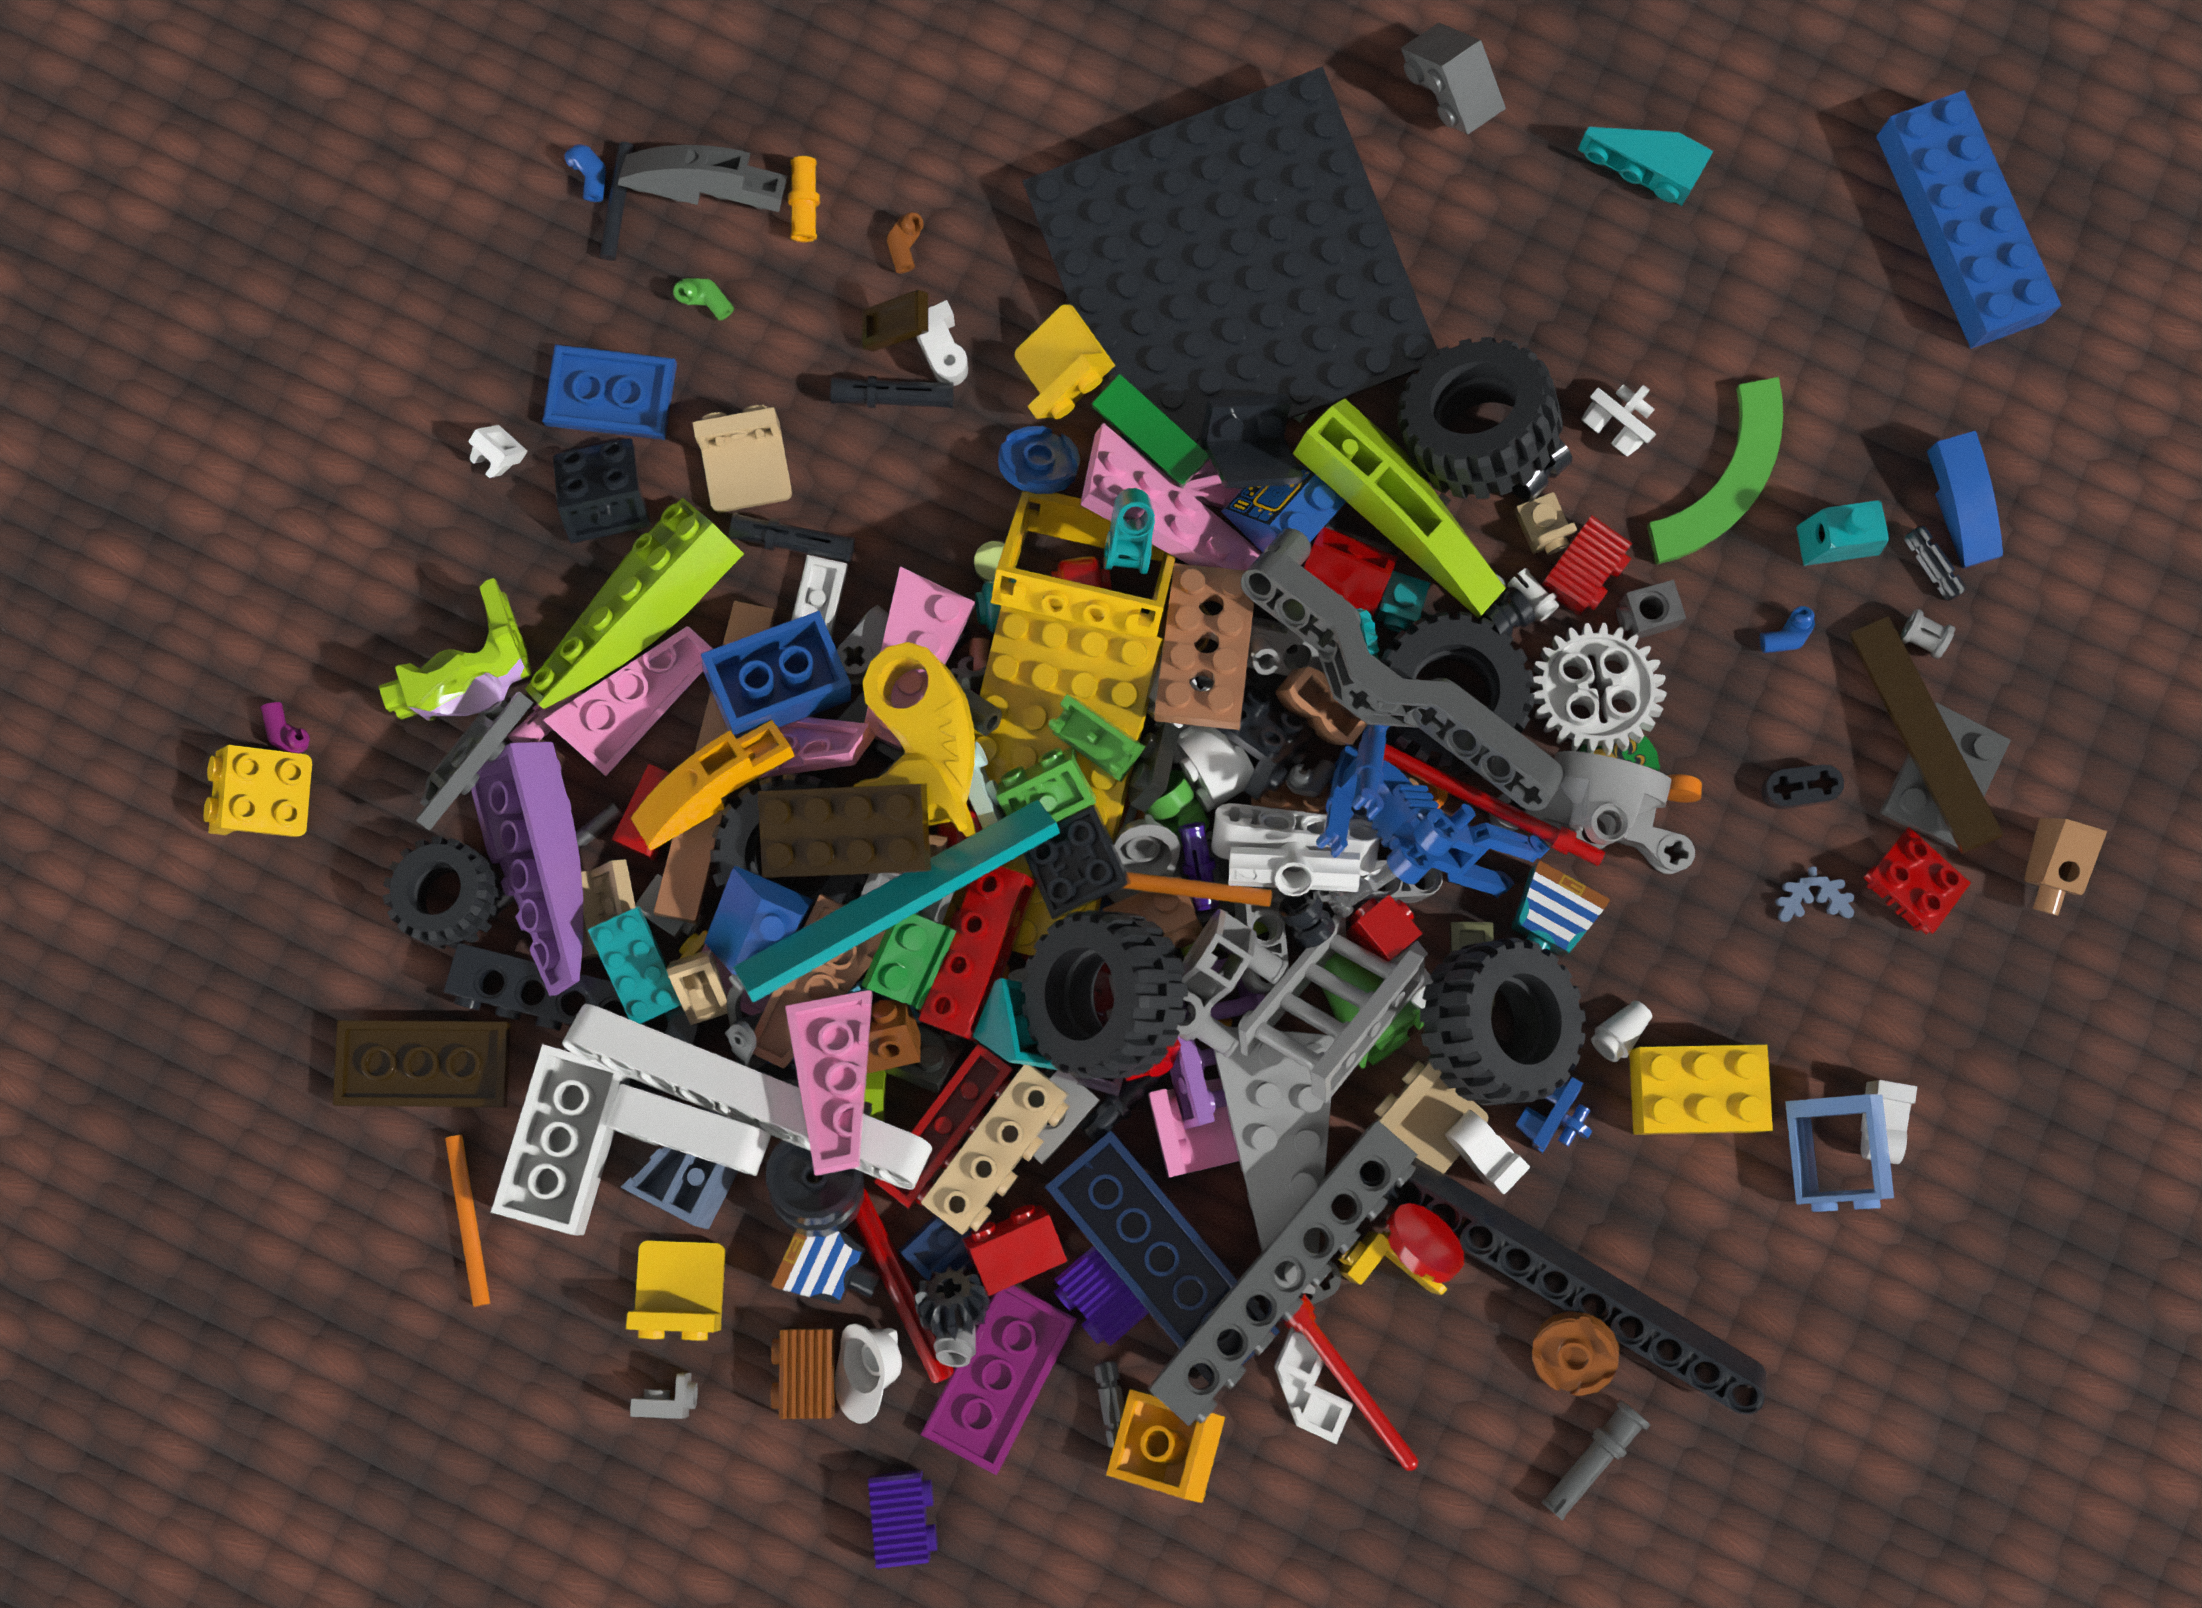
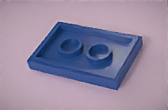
[542,345,677,440]

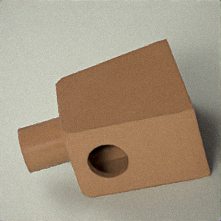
[2024,818,2107,916]

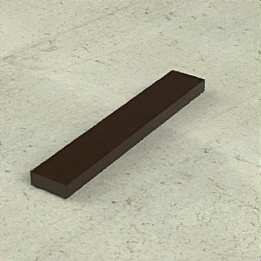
[1849,616,2003,854]

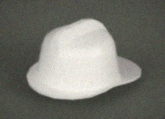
[835,1323,902,1424]

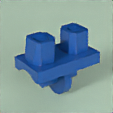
[1515,1077,1592,1154]

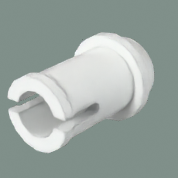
[1507,568,1559,621]

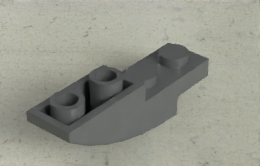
[618,145,787,212]

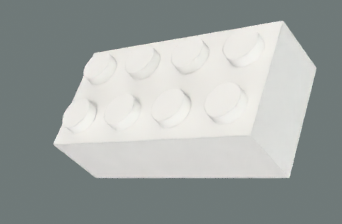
[491,1044,630,1235]

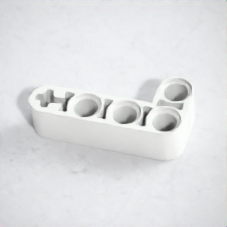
[1211,803,1380,876]
[605,1084,771,1176]

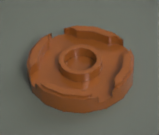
[1532,1311,1619,1396]

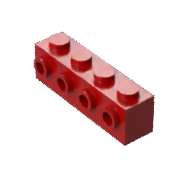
[919,866,1037,1043]
[874,1043,1014,1208]

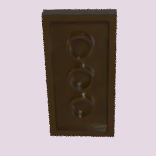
[758,783,931,878]
[333,1020,511,1108]

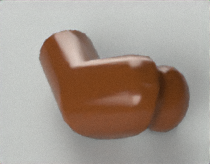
[887,212,924,273]

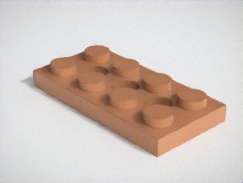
[1154,563,1255,730]

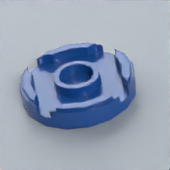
[998,426,1080,494]

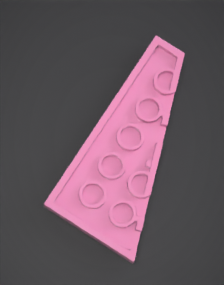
[1081,423,1262,570]

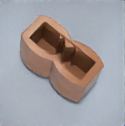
[1275,667,1368,745]

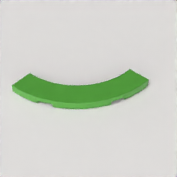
[1647,377,1783,565]

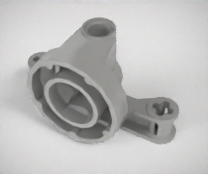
[1488,751,1695,874]

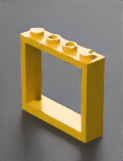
[991,491,1176,637]

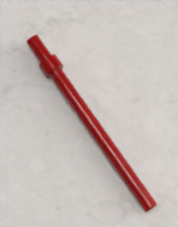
[1383,744,1605,867]

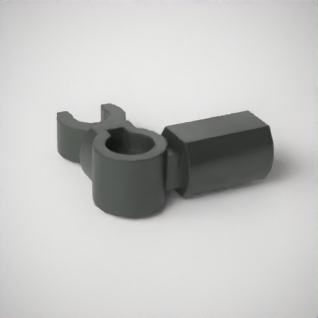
[950,656,1002,736]

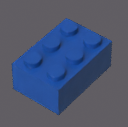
[701,610,851,739]

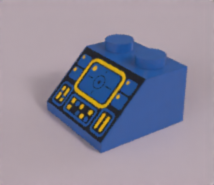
[1221,464,1346,552]

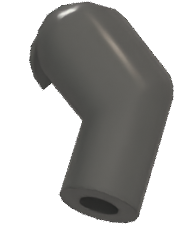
[1286,759,1336,798]

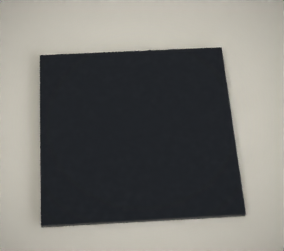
[1022,66,1438,469]

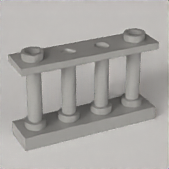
[1238,911,1424,1103]

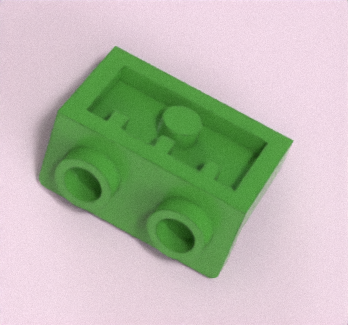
[996,747,1096,822]

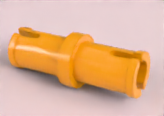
[788,156,820,242]

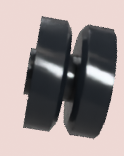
[766,1140,864,1237]

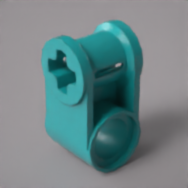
[1103,488,1155,574]

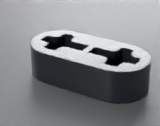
[1761,764,1844,809]

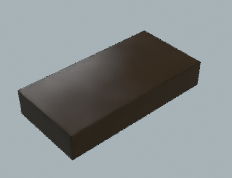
[862,290,929,352]

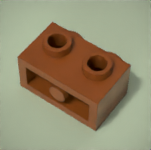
[866,999,920,1074]

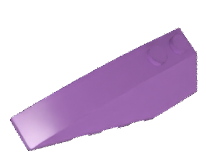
[471,742,583,996]

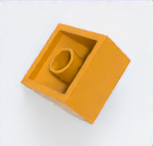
[1106,1389,1225,1503]

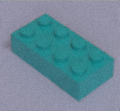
[587,906,681,1024]

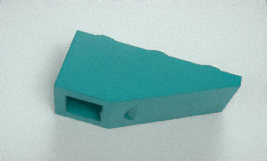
[1577,127,1713,206]

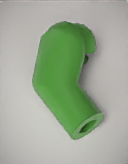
[673,278,734,320]

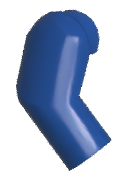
[1760,606,1815,653]

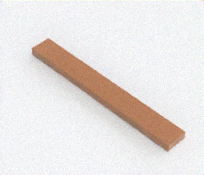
[654,601,775,924]

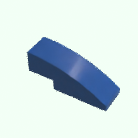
[1927,431,2003,569]

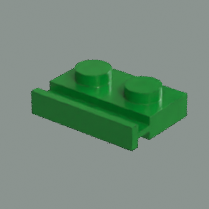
[862,913,957,1010]

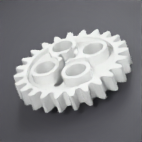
[1531,623,1666,756]

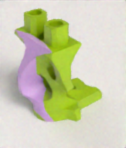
[379,578,531,721]

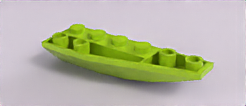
[1293,399,1506,618]
[525,497,744,709]

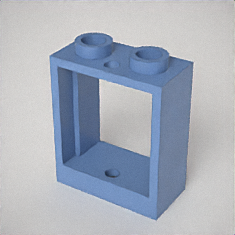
[1785,1094,1894,1212]

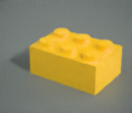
[1629,1045,1773,1135]

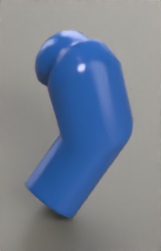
[565,144,606,202]

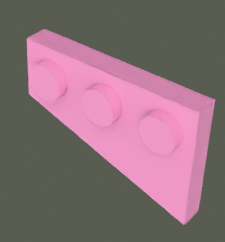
[756,717,876,779]

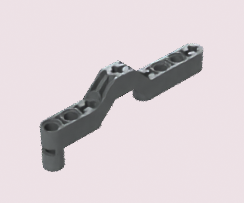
[1241,528,1564,811]

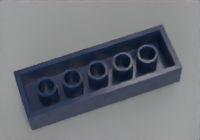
[1045,1131,1280,1383]

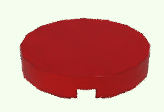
[1386,1203,1464,1283]

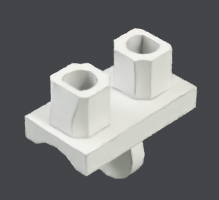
[1582,384,1656,457]

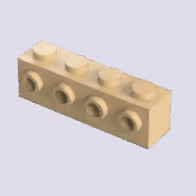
[921,1065,1070,1235]

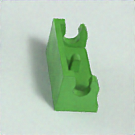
[1048,694,1145,782]

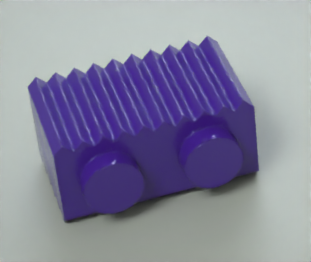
[1054,1245,1149,1346]
[868,1470,938,1569]

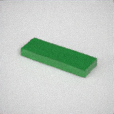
[1092,374,1210,488]

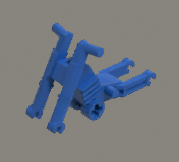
[1316,725,1550,898]

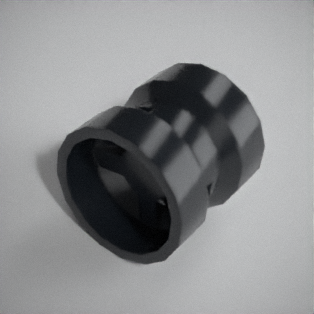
[1480,587,1536,636]
[1278,889,1335,948]

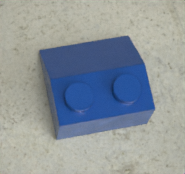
[704,866,814,976]

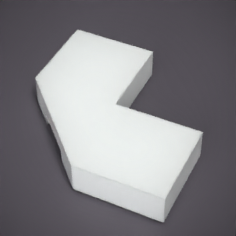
[1274,1328,1353,1444]

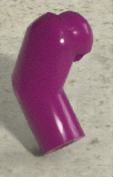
[261,702,310,754]

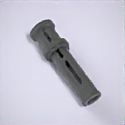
[1541,1399,1650,1521]

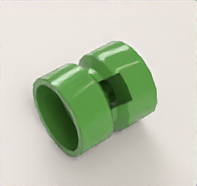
[1144,770,1210,847]

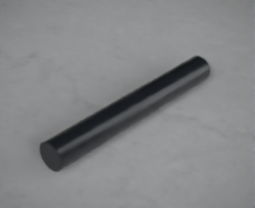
[600,142,634,261]

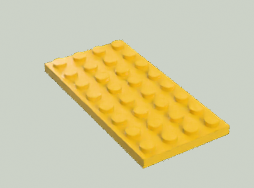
[942,605,1164,955]

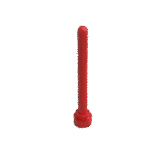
[1280,1293,1418,1471]

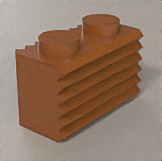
[771,1328,835,1419]

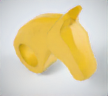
[853,642,976,837]

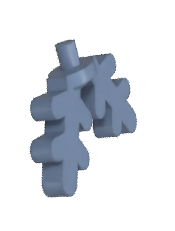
[1775,867,1854,922]

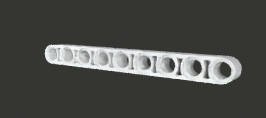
[562,1004,932,1189]

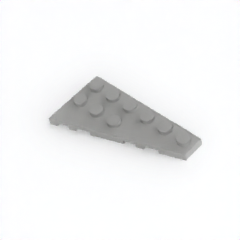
[1213,1026,1335,1294]

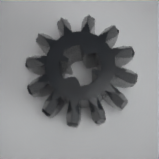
[914,1265,990,1340]

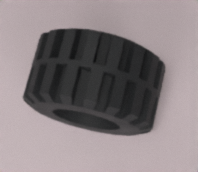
[383,836,502,949]

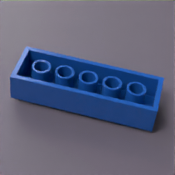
[1876,90,2062,349]

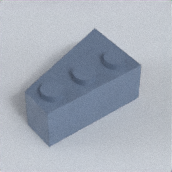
[621,1107,738,1229]

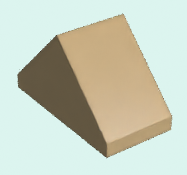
[667,949,728,1025]

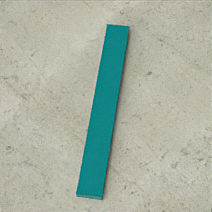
[733,800,1060,1003]

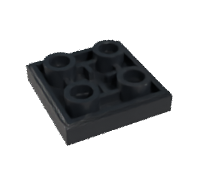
[1023,805,1131,919]

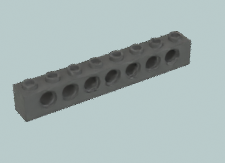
[1147,1120,1418,1426]

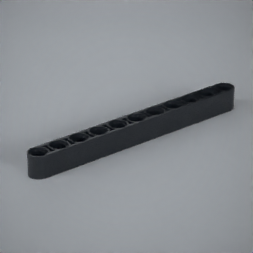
[1360,1158,1767,1415]

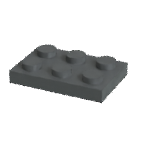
[1879,702,2011,851]

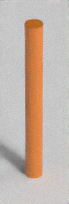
[1123,872,1272,907]
[445,1135,491,1307]

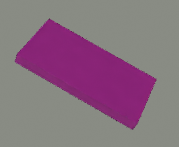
[920,1285,1077,1476]

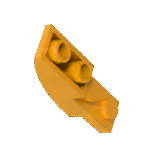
[631,720,795,851]

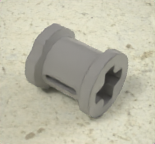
[1900,609,1955,660]

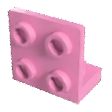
[1148,1078,1239,1178]

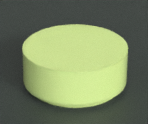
[974,541,1005,582]

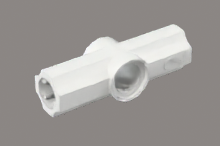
[1228,842,1360,896]

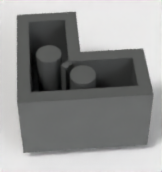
[1401,22,1506,135]

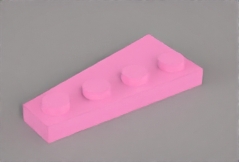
[864,567,975,751]
[543,626,713,776]
[785,990,872,1176]

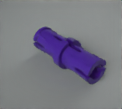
[1178,822,1220,911]

